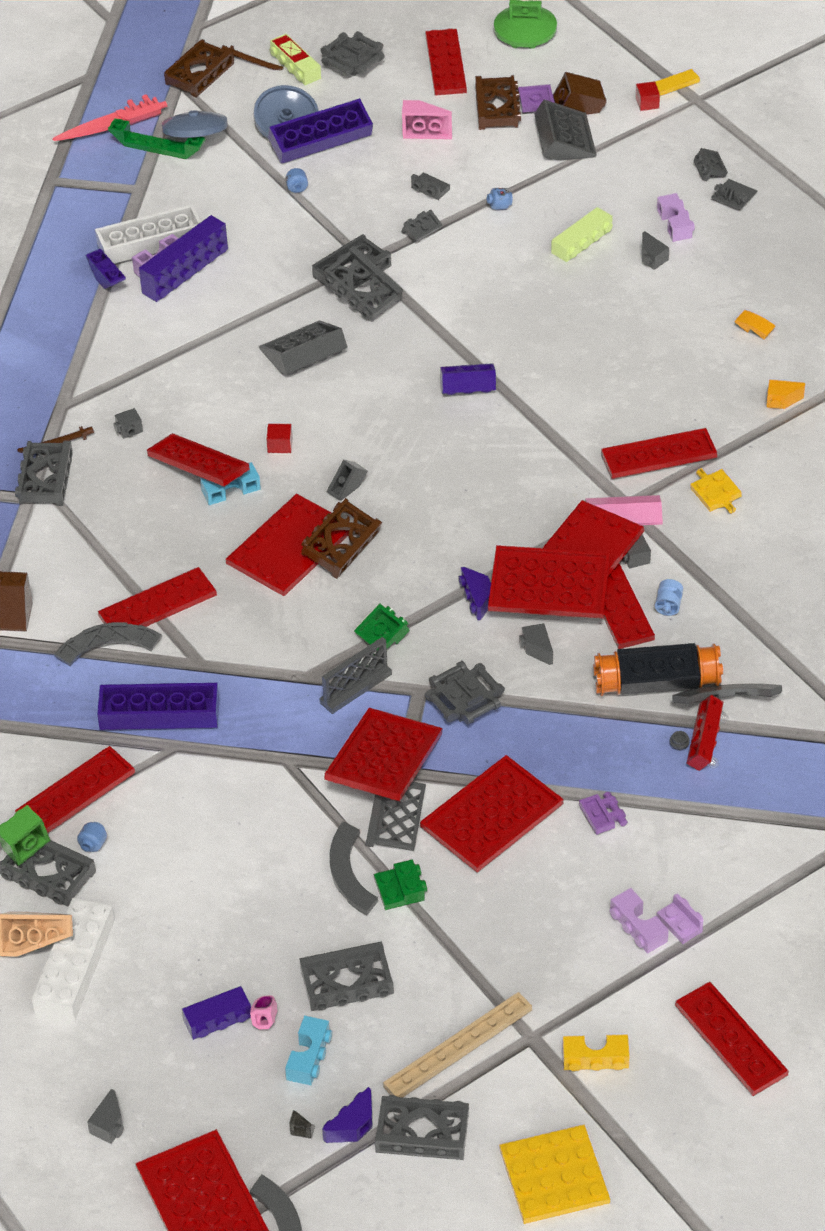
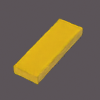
[655,69,700,96]

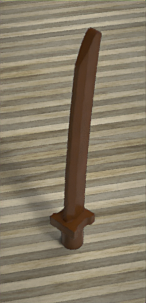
[221,45,283,70]
[17,426,94,453]

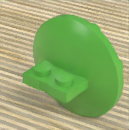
[494,0,557,49]

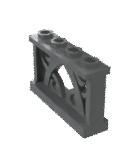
[312,234,391,298]
[324,246,403,322]
[15,441,73,506]
[0,840,96,906]
[299,941,394,1011]
[375,1095,469,1160]

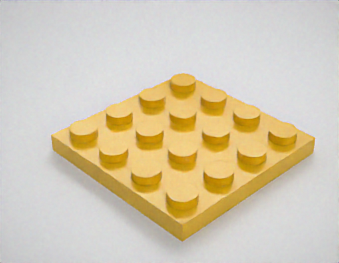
[499,1124,610,1224]

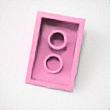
[402,100,452,140]

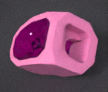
[250,995,278,1030]

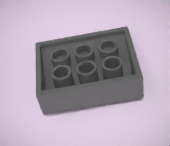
[534,99,597,160]
[259,320,348,375]

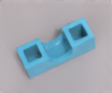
[200,462,261,505]
[285,1015,332,1086]

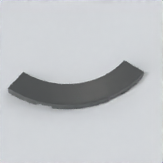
[54,622,162,666]
[672,683,782,704]
[330,821,378,916]
[249,1174,302,1231]

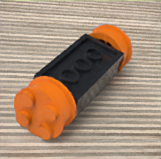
[593,643,723,696]

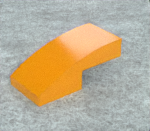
[734,310,775,340]

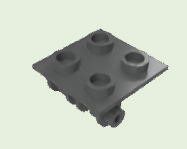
[711,179,758,210]

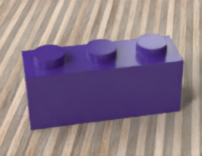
[440,363,496,395]
[182,986,251,1040]

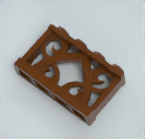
[164,39,234,98]
[475,75,521,130]
[301,498,382,579]

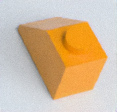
[766,379,805,409]

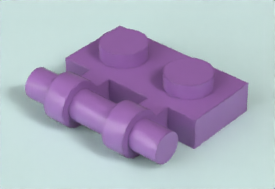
[579,792,628,835]

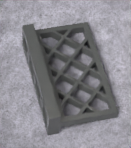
[319,637,392,714]
[365,781,426,851]

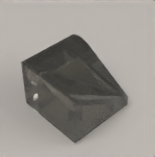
[289,1110,315,1139]

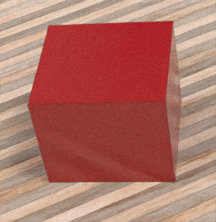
[636,81,660,111]
[266,424,293,453]

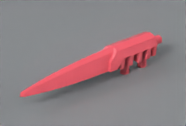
[52,94,167,141]

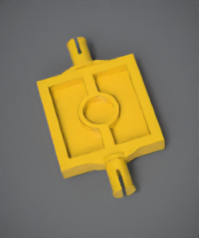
[690,468,742,514]

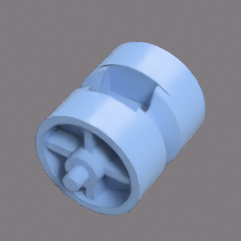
[655,579,683,616]

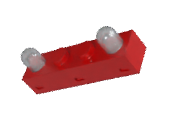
[686,695,729,771]

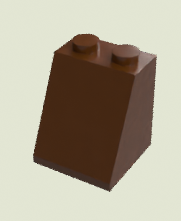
[553,72,606,115]
[0,571,33,632]

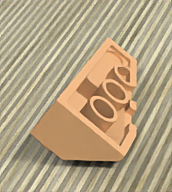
[0,911,73,957]

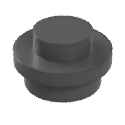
[670,731,690,750]

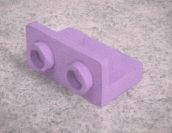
[657,893,703,944]

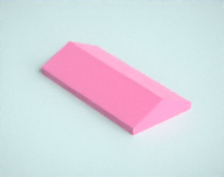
[585,495,663,525]

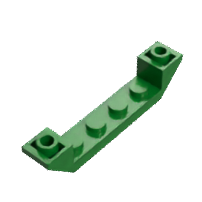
[108,118,206,160]

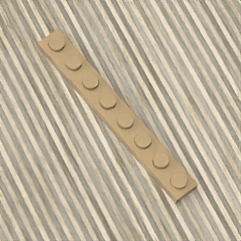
[383,992,532,1097]

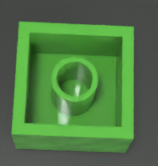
[0,805,50,866]

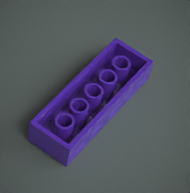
[268,98,373,164]
[139,215,228,302]
[97,682,219,730]

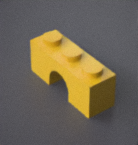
[563,1034,630,1071]

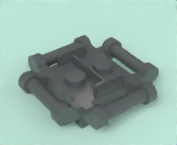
[320,31,385,76]
[425,660,505,725]

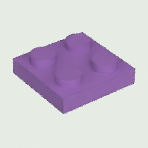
[518,84,554,113]

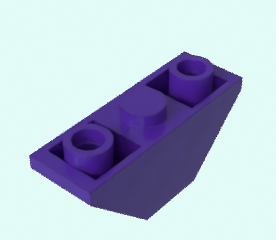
[86,248,126,289]
[458,567,491,621]
[322,1087,373,1143]

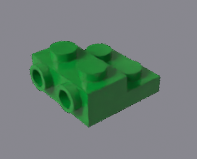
[354,603,410,651]
[374,859,427,910]

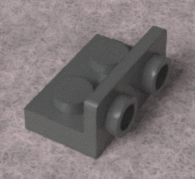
[694,148,728,181]
[411,172,450,200]
[401,210,443,243]

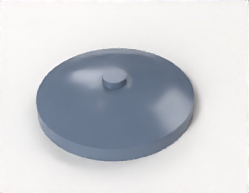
[253,85,319,138]
[162,110,228,138]

